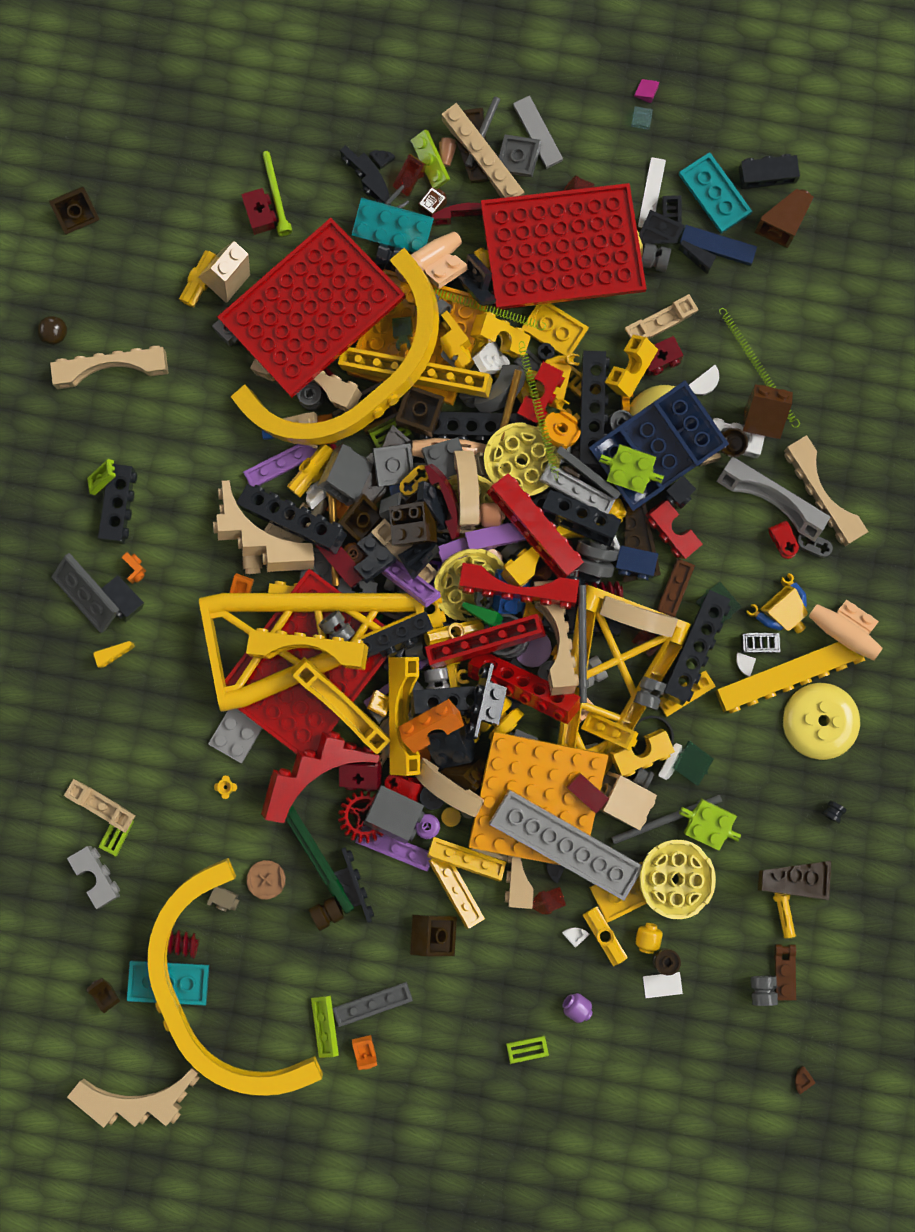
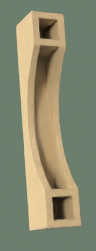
[442,103,525,198]
[50,346,169,389]
[250,359,362,412]
[784,435,868,546]
[533,580,579,696]
[505,855,534,909]

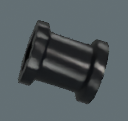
[537,343,555,363]

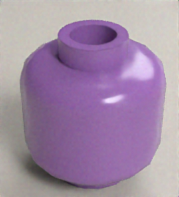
[415,814,440,839]
[562,993,592,1023]

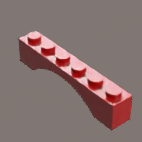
[459,563,579,609]

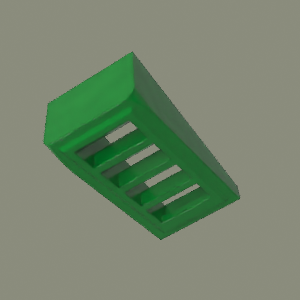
[462,602,503,627]

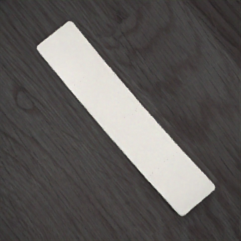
[638,157,666,228]

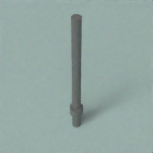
[577,585,589,703]
[611,795,722,844]

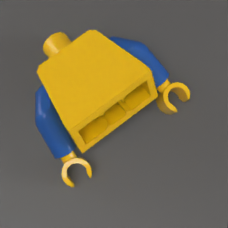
[747,573,808,633]

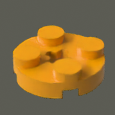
[541,411,581,449]

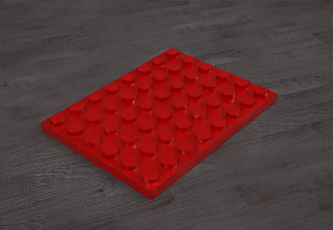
[480,183,647,310]
[217,218,406,398]
[225,568,387,754]

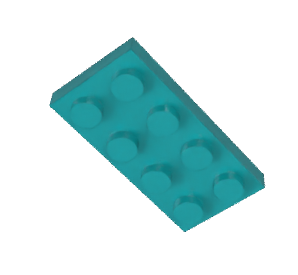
[678,152,752,234]
[352,198,434,252]
[127,961,209,1005]

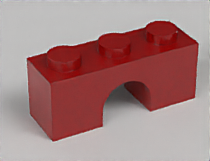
[517,361,565,425]
[646,500,703,559]

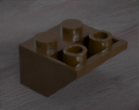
[389,502,437,547]

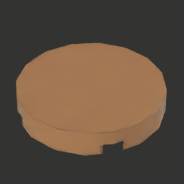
[247,860,286,899]

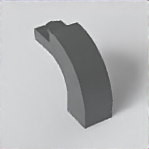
[459,365,526,413]

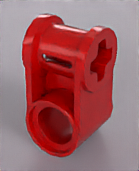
[768,520,799,559]
[385,775,424,802]

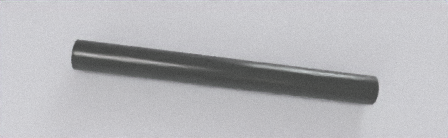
[465,96,500,168]

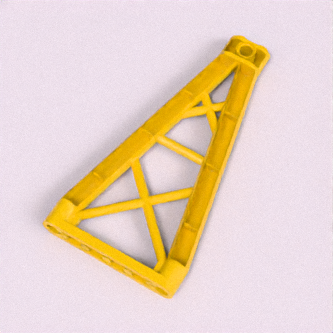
[557,585,691,779]
[199,588,446,712]

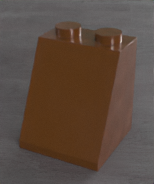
[754,189,814,248]
[743,384,793,439]

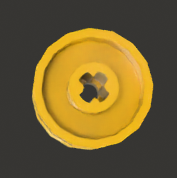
[480,696,525,740]

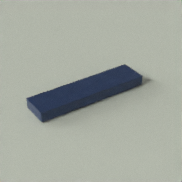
[680,225,757,266]

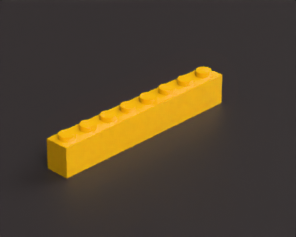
[338,347,493,398]
[715,642,865,714]

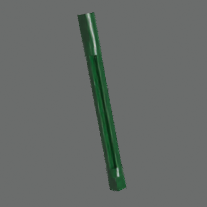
[285,805,354,915]

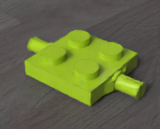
[599,444,664,494]
[679,798,741,850]

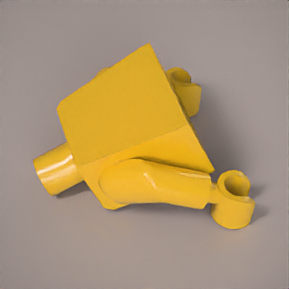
[526,353,580,412]

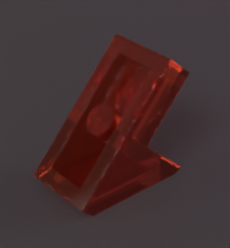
[393,154,426,196]

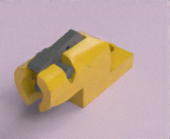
[440,311,475,370]

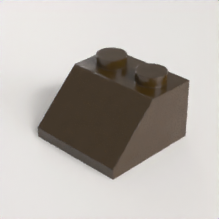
[440,755,487,793]
[410,915,457,956]

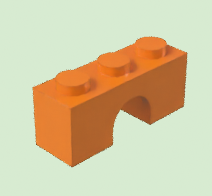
[399,699,464,753]

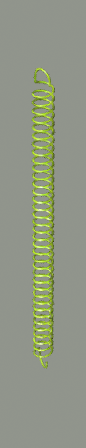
[434,287,546,330]
[719,308,800,428]
[519,341,559,480]

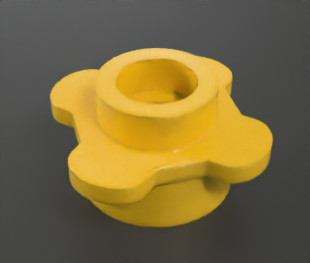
[214,776,237,799]

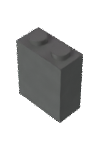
[317,444,373,506]
[363,785,425,844]

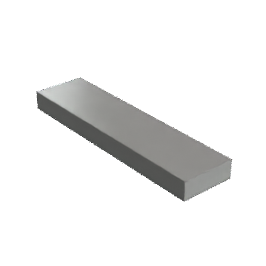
[513,95,563,169]
[539,463,615,514]

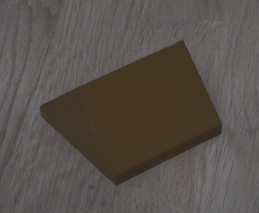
[49,186,100,235]
[338,493,383,543]

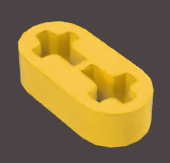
[399,465,429,497]

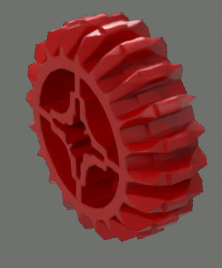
[338,791,384,844]

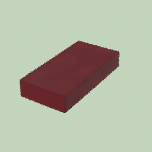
[566,772,609,813]

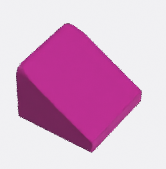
[634,79,660,103]

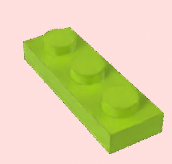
[411,130,450,189]
[311,996,339,1058]

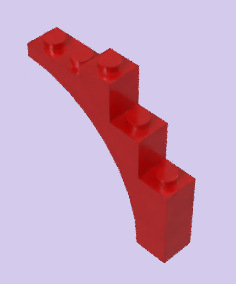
[261,731,380,823]

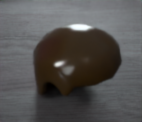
[38,316,67,345]
[721,428,748,457]

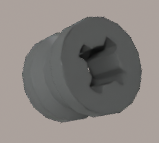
[632,767,654,789]

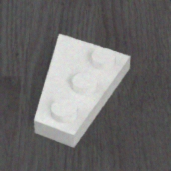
[472,341,510,374]

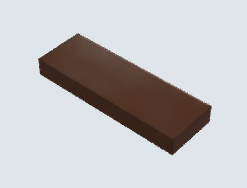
[656,558,695,617]

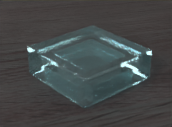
[631,106,653,129]

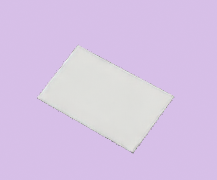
[643,972,683,998]

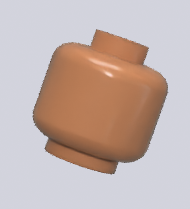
[479,502,505,528]

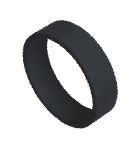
[633,715,674,755]

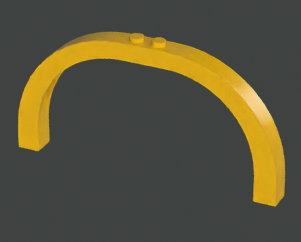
[231,248,439,445]
[148,858,323,1096]

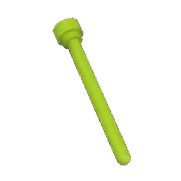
[263,151,293,236]

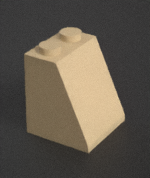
[199,241,250,303]
[599,771,657,830]

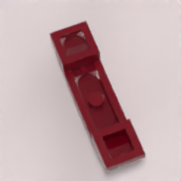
[432,203,482,225]
[424,464,461,539]
[315,529,362,588]

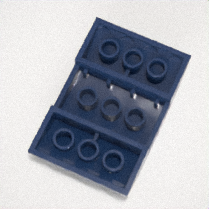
[589,380,729,511]

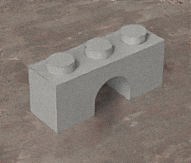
[67,846,120,909]

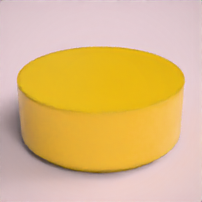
[441,807,461,827]

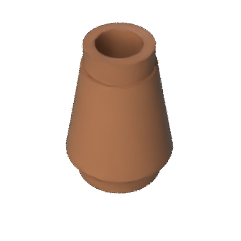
[439,138,457,167]

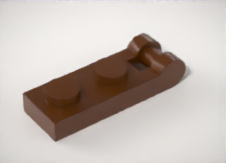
[775,944,796,1000]

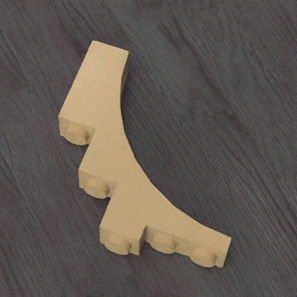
[213,480,314,572]
[67,1067,200,1128]

